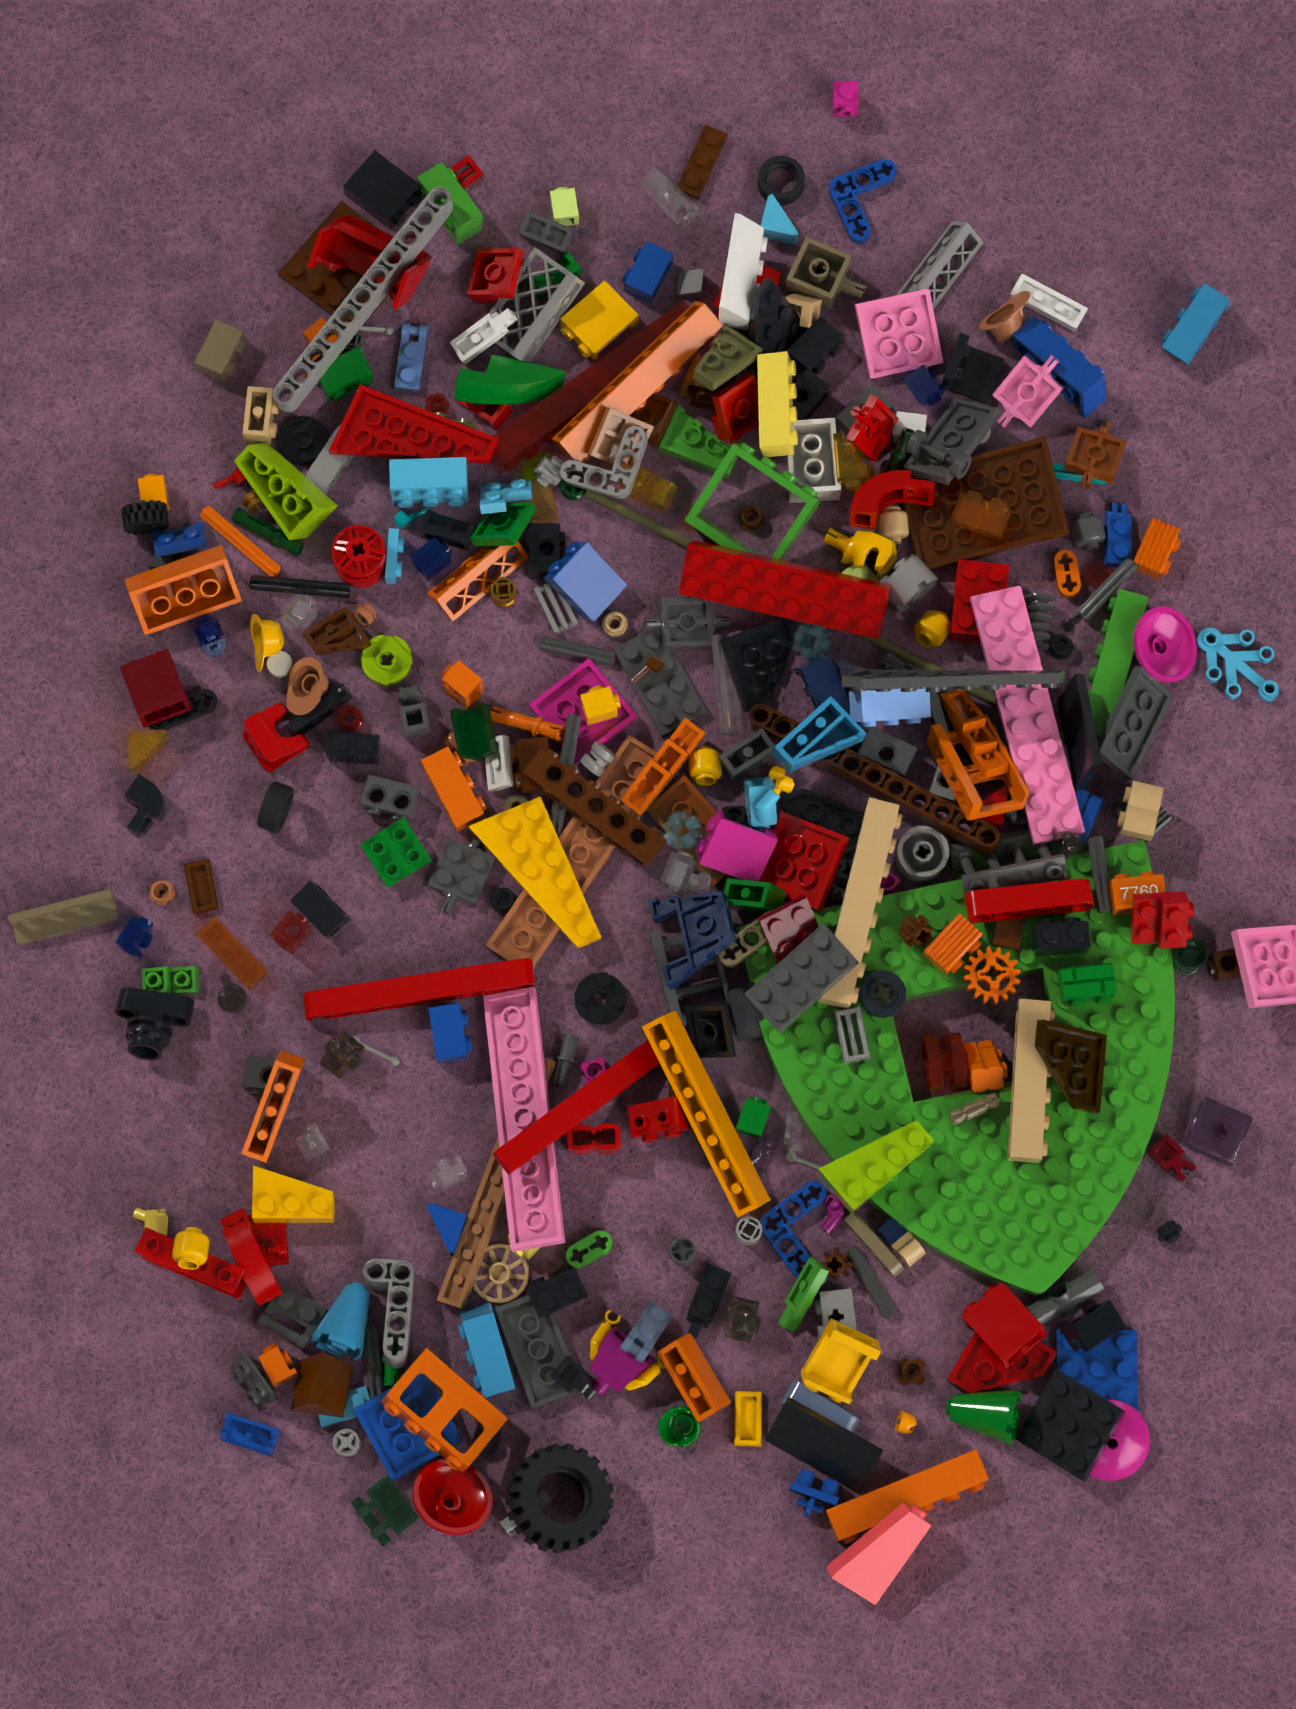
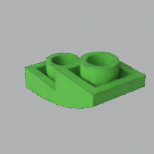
[142,966,199,994]

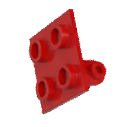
[233,1214,289,1266]

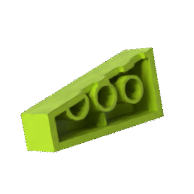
[234,443,338,540]
[817,1120,934,1214]

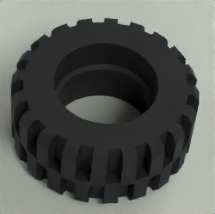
[505,1444,614,1553]

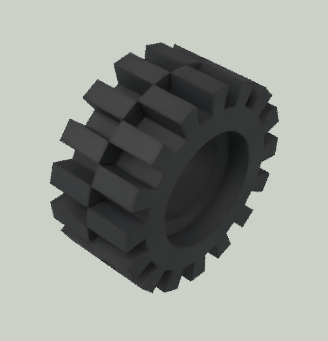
[121,500,169,535]

